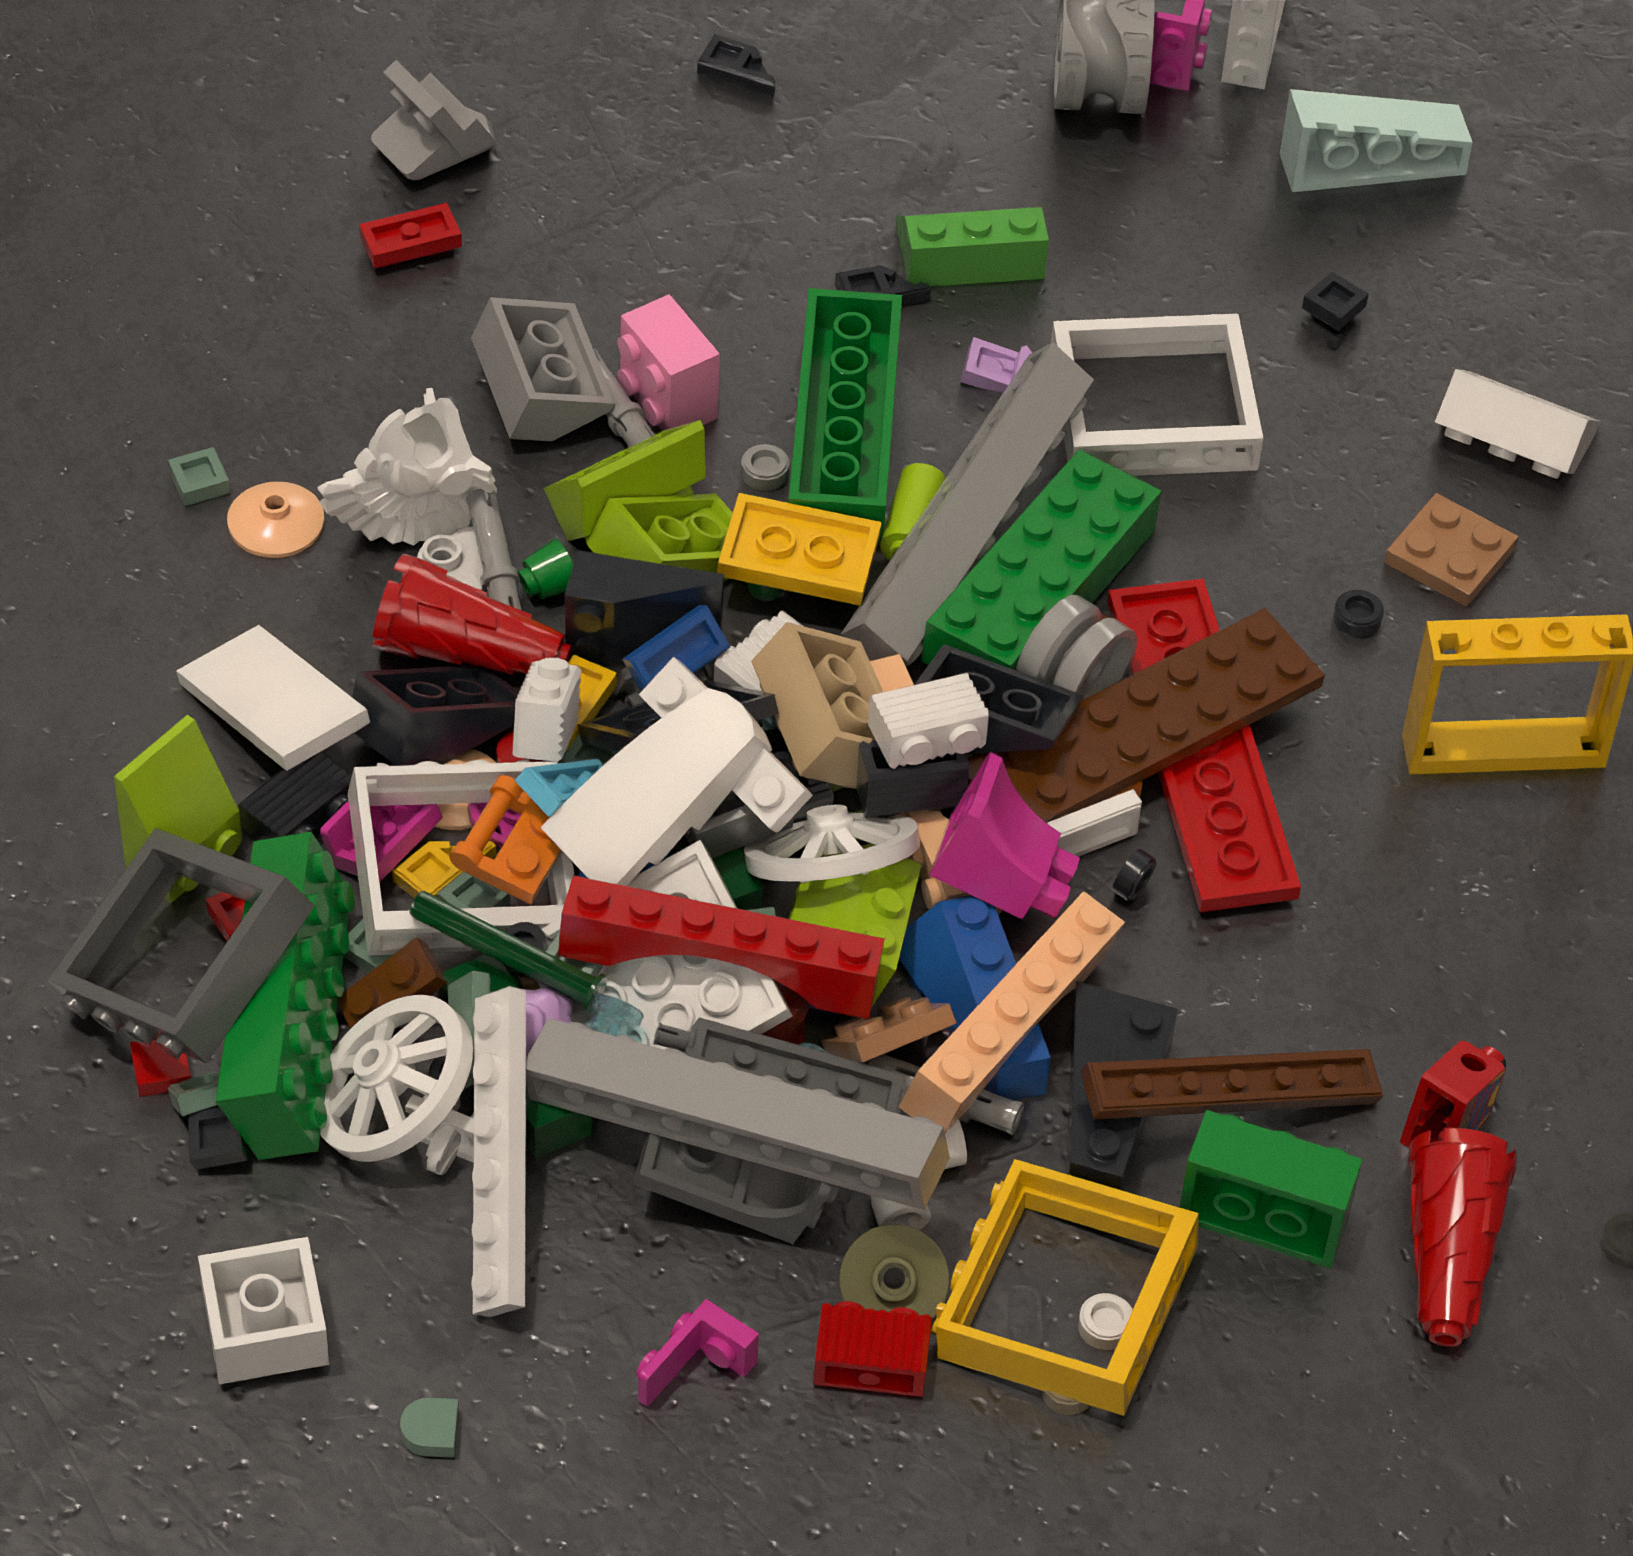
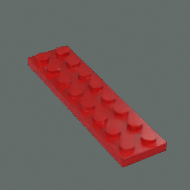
[1107,578,1301,912]

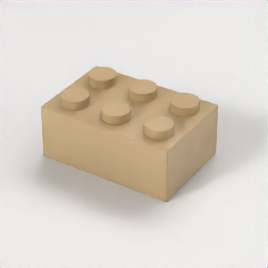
[751,622,883,789]

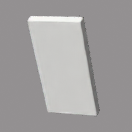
[176,625,370,771]

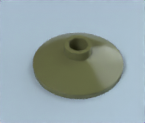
[839,1224,949,1319]

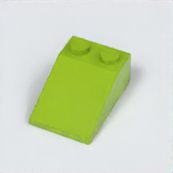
[586,493,733,581]
[114,715,242,904]

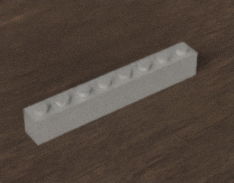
[841,342,1094,666]
[526,1018,950,1210]

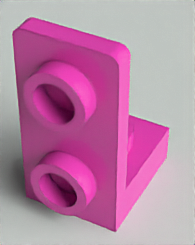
[636,1299,759,1407]

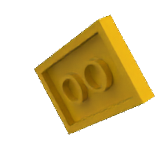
[717,493,882,606]

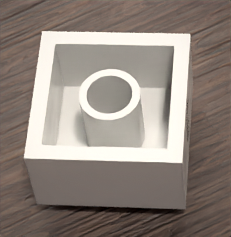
[198,1237,329,1384]

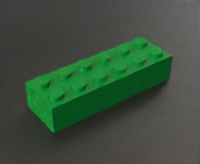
[788,288,902,544]
[921,449,1162,670]
[215,832,355,1160]

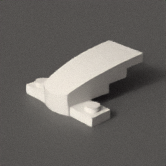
[541,657,813,886]

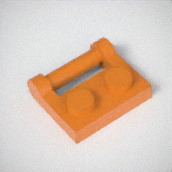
[449,775,563,905]

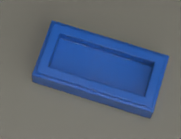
[622,605,730,692]

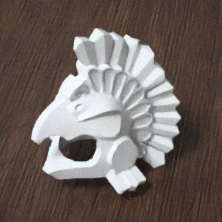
[317,388,497,546]

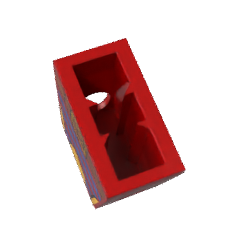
[1399,1041,1506,1148]

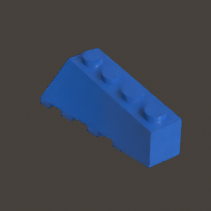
[898,895,1051,1100]

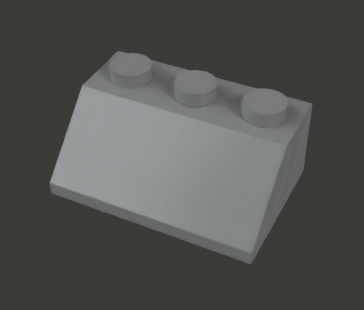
[471,297,615,441]

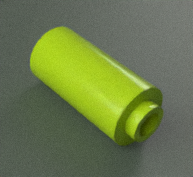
[880,463,946,560]

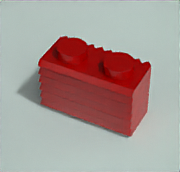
[813,1301,932,1397]

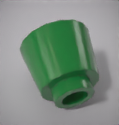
[518,538,574,600]

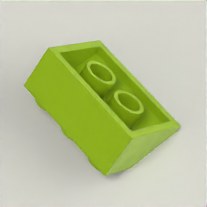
[543,420,706,542]
[789,844,922,1006]

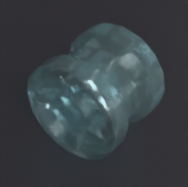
[584,994,644,1037]

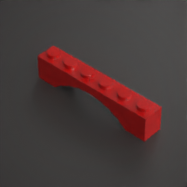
[558,875,885,1019]

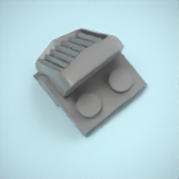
[371,60,497,180]

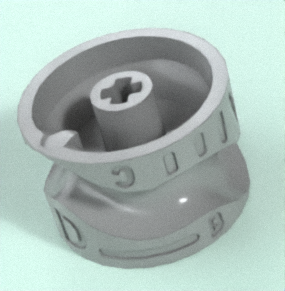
[1054,0,1154,114]

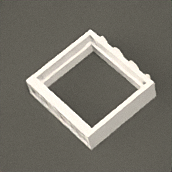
[1221,0,1285,89]
[1051,314,1263,476]
[348,759,574,955]

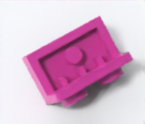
[1149,0,1213,91]
[320,801,443,883]

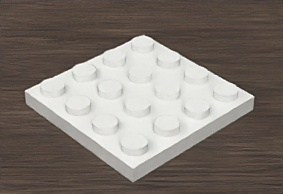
[537,840,793,1050]

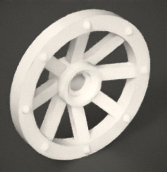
[744,805,920,884]
[320,995,473,1162]

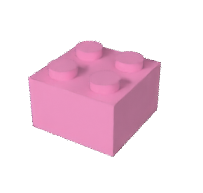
[617,294,720,431]

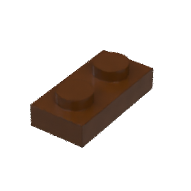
[337,937,447,1029]

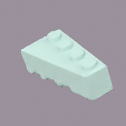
[1280,89,1473,192]

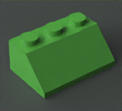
[896,207,1049,287]

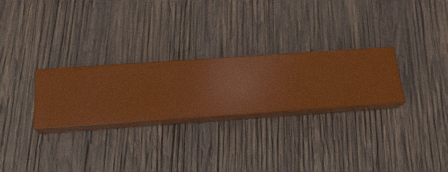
[1081,1049,1384,1119]

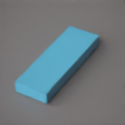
[515,759,603,817]

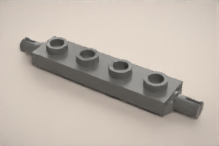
[653,1017,909,1116]

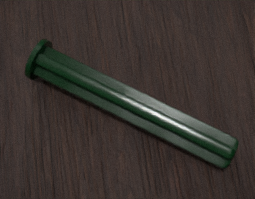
[409,891,608,1014]

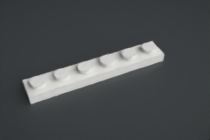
[471,986,526,1317]

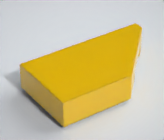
[392,841,496,898]

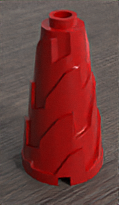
[372,554,572,675]
[1408,1128,1517,1346]

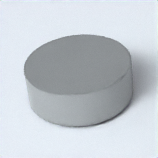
[741,444,789,491]

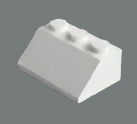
[1435,369,1601,479]

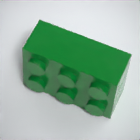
[1179,1110,1363,1269]

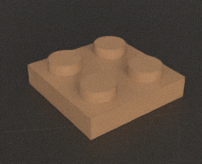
[1384,493,1519,607]
[821,997,956,1062]

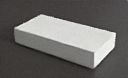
[1047,789,1142,857]

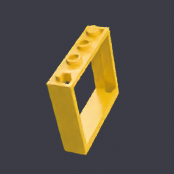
[1402,615,1633,774]
[930,1159,1199,1416]

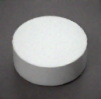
[1078,1293,1132,1350]

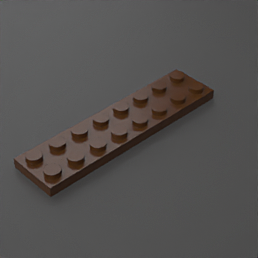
[967,608,1325,823]

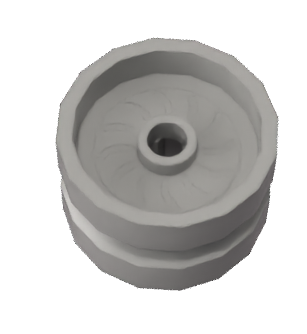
[1016,595,1138,700]

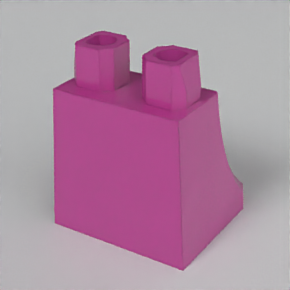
[929,752,1080,919]

